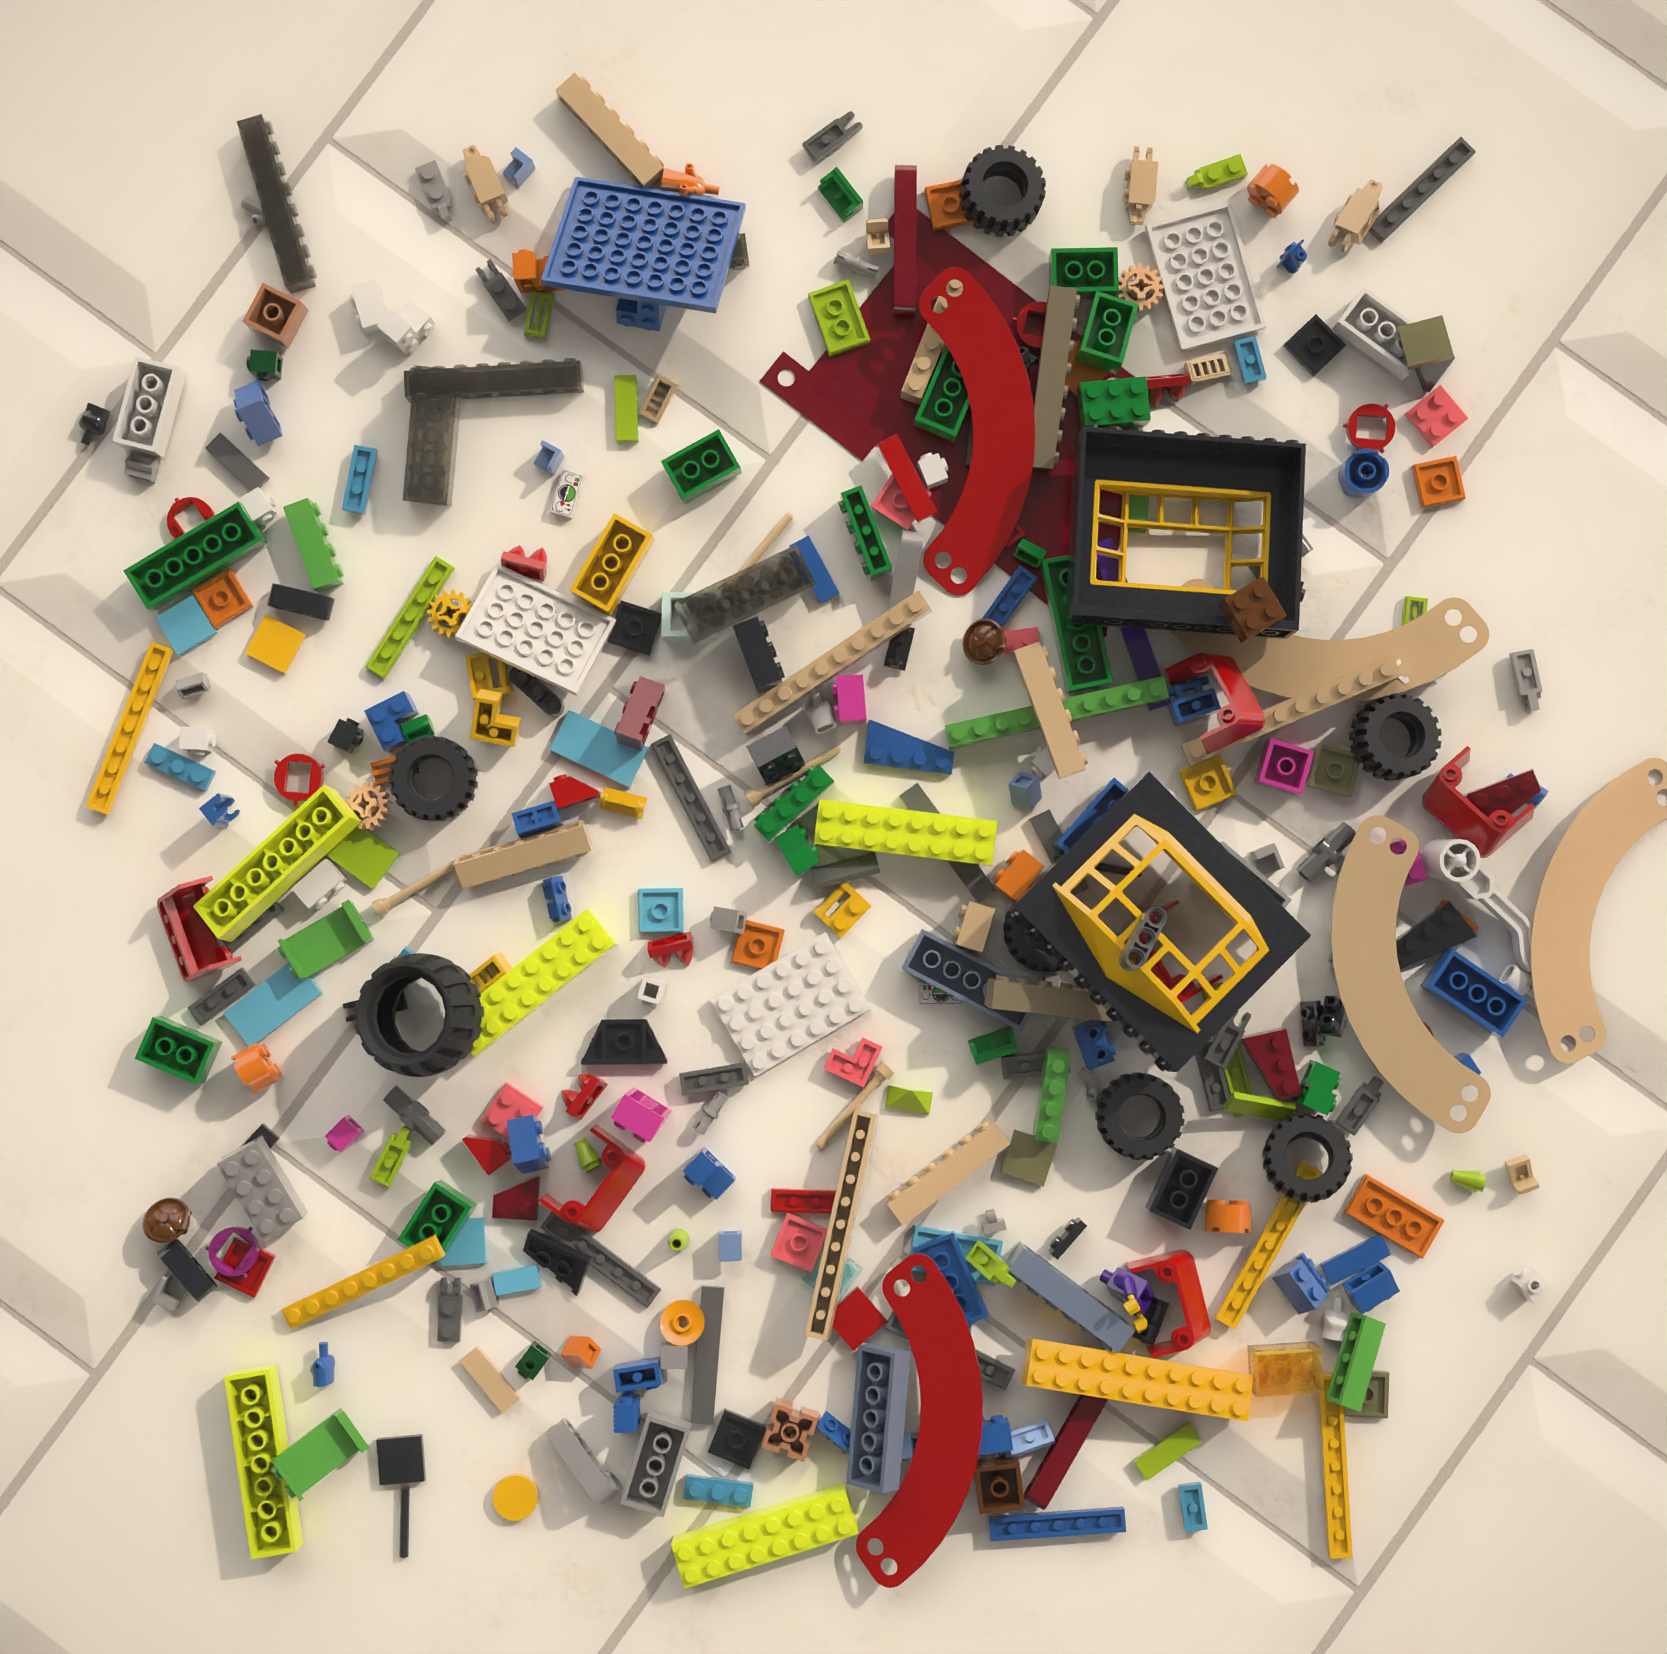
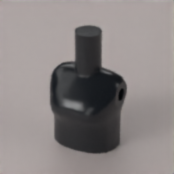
[79,402,110,446]

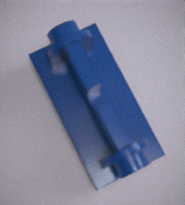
[1277,239,1307,274]
[542,876,572,923]
[815,1411,851,1455]

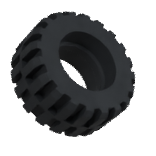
[959,145,1046,237]
[1349,693,1442,781]
[388,735,478,822]
[1003,902,1062,973]
[1095,1072,1185,1160]
[1262,1113,1353,1203]

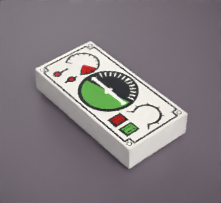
[550,469,585,519]
[918,982,963,1005]

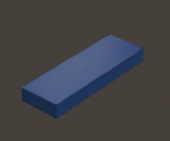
[789,535,840,605]
[982,566,1038,628]
[1320,1234,1391,1285]

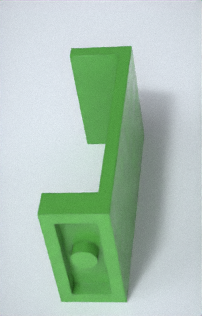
[278,899,374,980]
[271,1408,369,1501]

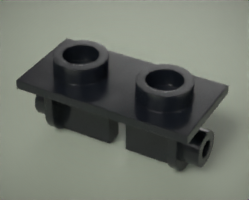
[884,627,915,671]
[1300,1001,1326,1047]
[1132,1297,1170,1345]

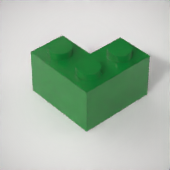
[774,825,821,877]
[1293,1060,1341,1116]

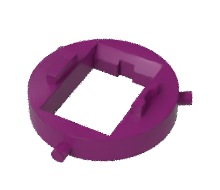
[205,1226,259,1278]

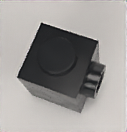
[327,717,364,754]

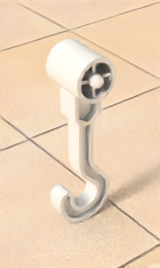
[1421,838,1532,975]

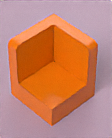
[560,1336,601,1369]

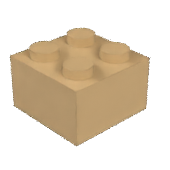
[951,901,995,952]

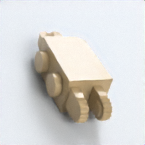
[463,145,508,223]
[1122,146,1159,225]
[1328,179,1383,253]

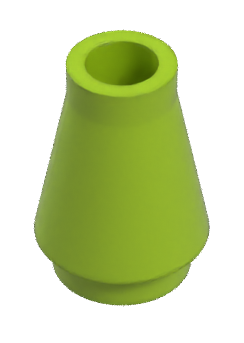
[574,1138,602,1173]
[1450,1169,1486,1193]
[667,1229,690,1251]

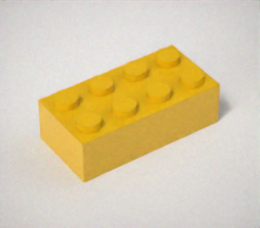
[570,513,655,615]

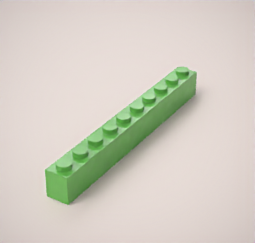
[945,676,1169,749]

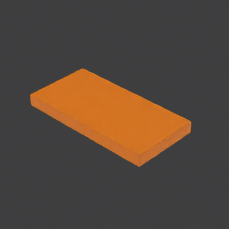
[1343,1174,1445,1259]

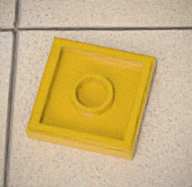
[245,614,306,674]
[1178,754,1237,812]

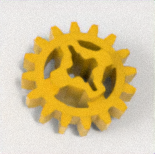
[427,590,473,639]

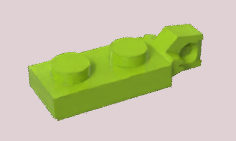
[1185,154,1248,191]
[369,1125,412,1188]
[966,1240,1016,1288]

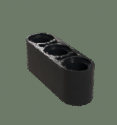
[267,583,335,621]
[509,667,565,717]
[157,1239,217,1302]

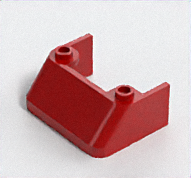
[1165,653,1266,755]
[1422,746,1535,858]
[157,876,242,982]
[1124,900,1223,1003]
[539,1124,646,1233]
[1125,1249,1211,1358]

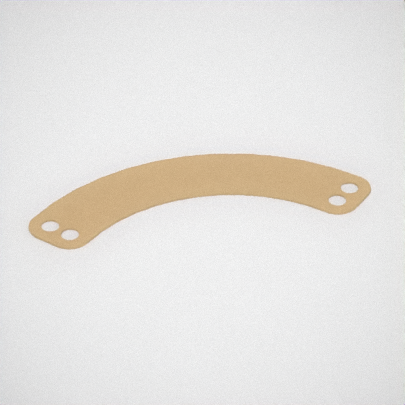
[1170,579,1489,702]
[1530,757,1667,1064]
[1331,815,1491,1133]

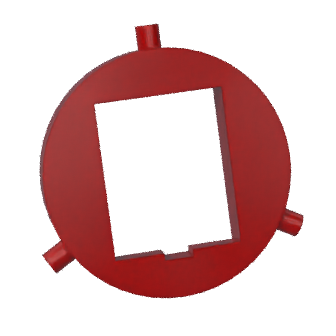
[1012,301,1047,350]
[1343,404,1396,454]
[167,497,215,539]
[274,753,325,806]

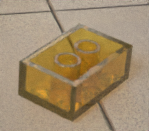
[1247,1341,1324,1397]

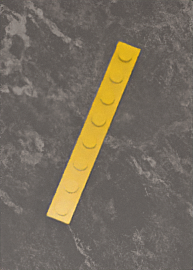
[85,641,174,815]
[1214,1160,1323,1330]
[281,1235,445,1329]
[1317,1373,1353,1559]

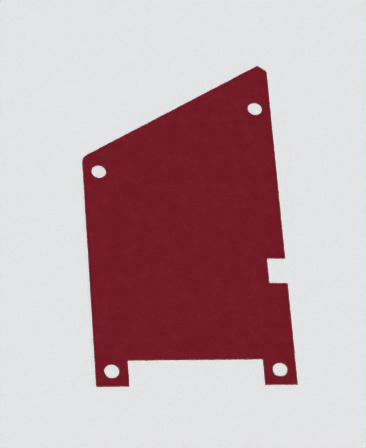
[760,209,1135,637]

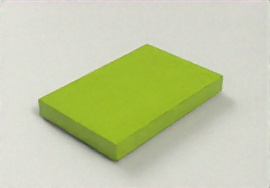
[807,279,870,357]
[326,827,400,889]

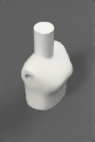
[807,691,837,734]
[1499,964,1534,1000]
[1321,1297,1349,1341]

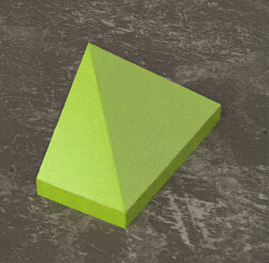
[885,1085,933,1114]

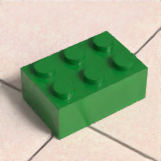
[1049,247,1119,300]
[1074,291,1138,374]
[1076,376,1151,429]
[661,429,742,505]
[135,1016,222,1085]
[397,1180,478,1265]

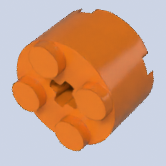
[1247,164,1299,218]
[231,1042,282,1095]
[1205,1200,1251,1233]

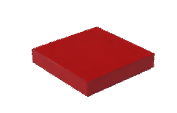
[214,1236,276,1298]
[832,1286,887,1351]

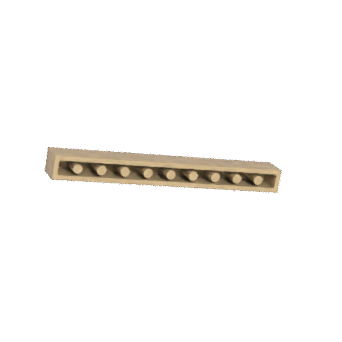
[733,590,932,735]
[1181,655,1402,766]
[805,1110,879,1341]

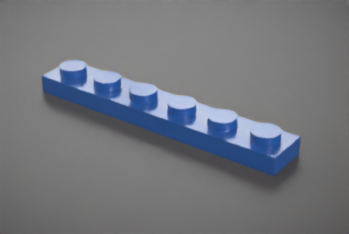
[988,1506,1126,1542]

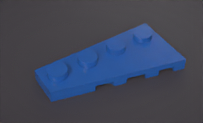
[864,719,954,775]
[912,1231,989,1324]

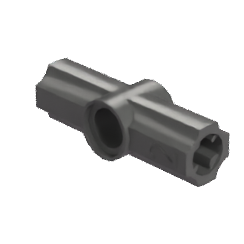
[1296,822,1356,883]
[383,1085,446,1145]

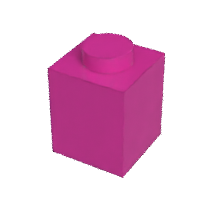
[325,1115,365,1152]

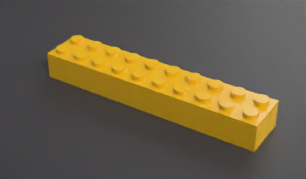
[1021,1338,1253,1422]

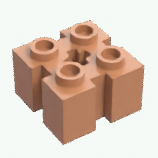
[761,1397,819,1462]

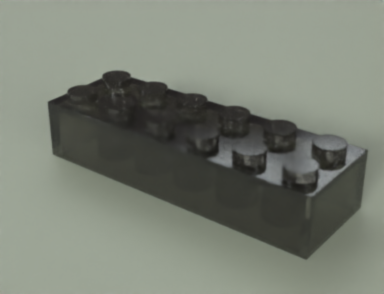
[402,365,464,506]
[674,544,816,645]

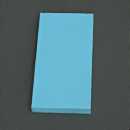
[549,710,649,788]
[224,962,323,1046]
[909,1225,1003,1286]

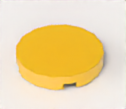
[493,1474,538,1521]

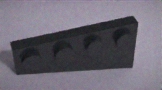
[1396,900,1477,969]

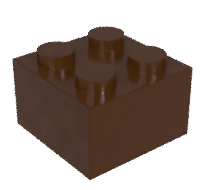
[1218,576,1287,643]
[974,1457,1025,1514]

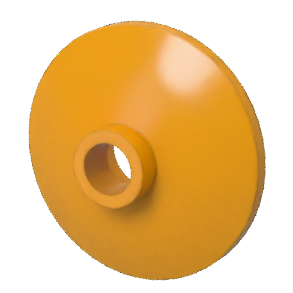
[660,1300,705,1346]

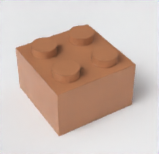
[242,283,309,349]

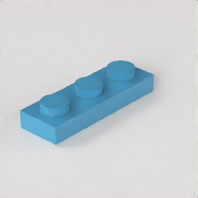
[342,445,378,515]
[144,743,216,791]
[683,1474,754,1507]

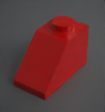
[549,774,601,810]
[462,1135,512,1176]

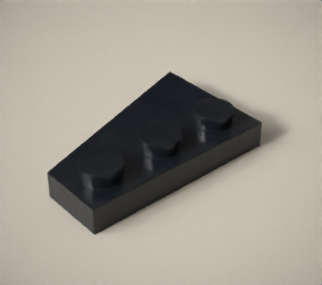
[523,1229,592,1296]

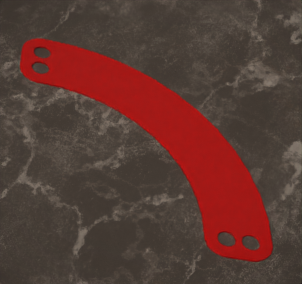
[919,267,1035,595]
[856,1253,983,1588]

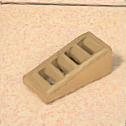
[1184,353,1232,387]
[638,374,679,424]

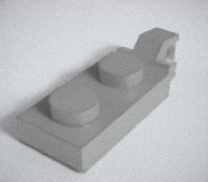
[415,160,453,223]
[1509,649,1543,712]

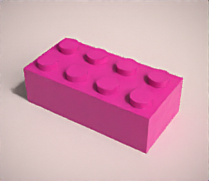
[610,1087,672,1143]

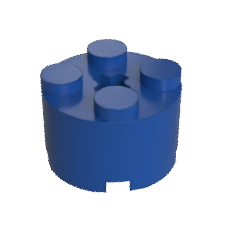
[1338,449,1389,498]

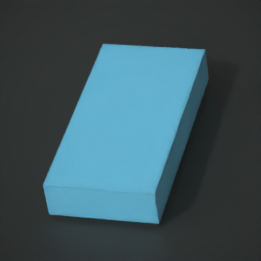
[492,1264,541,1296]

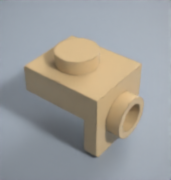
[866,218,890,255]
[1505,1154,1540,1194]

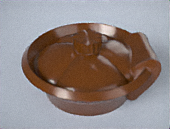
[962,619,1007,665]
[142,1198,192,1243]

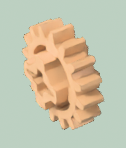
[1118,264,1164,314]
[345,782,393,831]

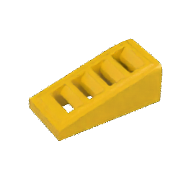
[469,953,512,994]

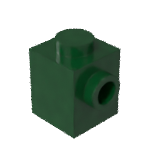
[246,349,283,381]
[515,1340,552,1381]

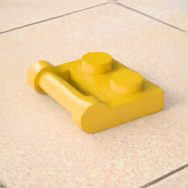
[465,652,513,700]
[813,882,871,938]

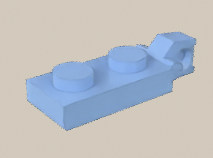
[993,1420,1055,1459]

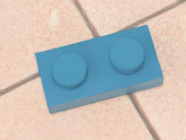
[1233,336,1267,385]
[1178,1481,1208,1532]

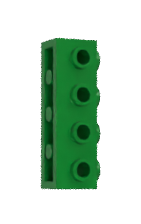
[838,485,892,580]
[754,765,834,842]

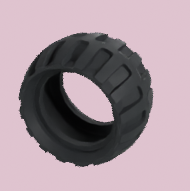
[354,953,484,1077]

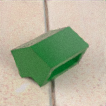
[1013,538,1046,568]
[400,714,435,743]

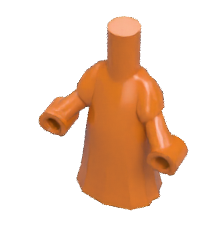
[661,163,720,196]

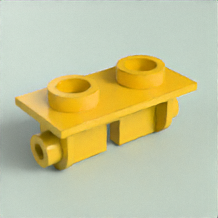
[599,787,647,819]

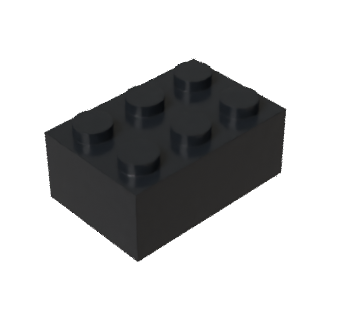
[733,616,785,693]
[1145,1147,1218,1230]

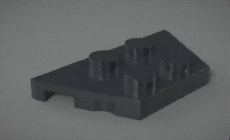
[581,1019,668,1065]

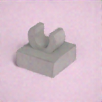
[981,1209,1007,1235]

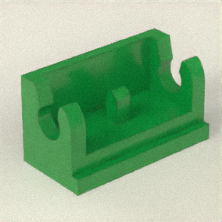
[818,167,863,222]
[967,1026,1019,1065]

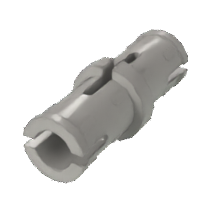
[833,250,879,280]
[717,785,744,831]
[692,1090,729,1135]

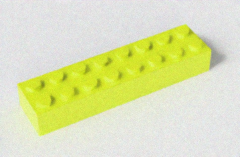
[193,785,362,942]
[814,799,997,866]
[471,909,618,1056]
[224,1364,303,1559]
[671,1482,859,1589]

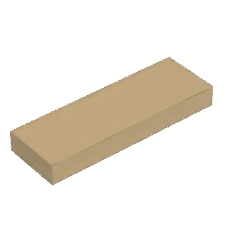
[459,1346,521,1414]

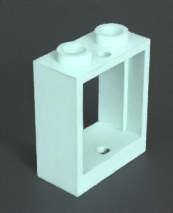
[661,592,721,640]

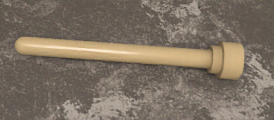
[718,512,793,600]
[744,746,841,808]
[372,854,466,918]
[816,1061,894,1149]

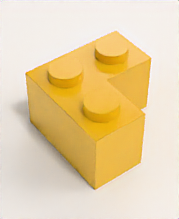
[470,689,521,747]

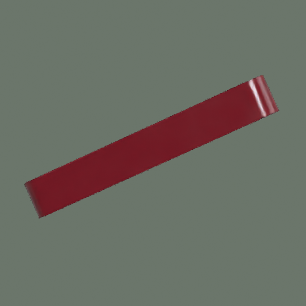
[893,165,917,315]
[1024,1394,1108,1510]

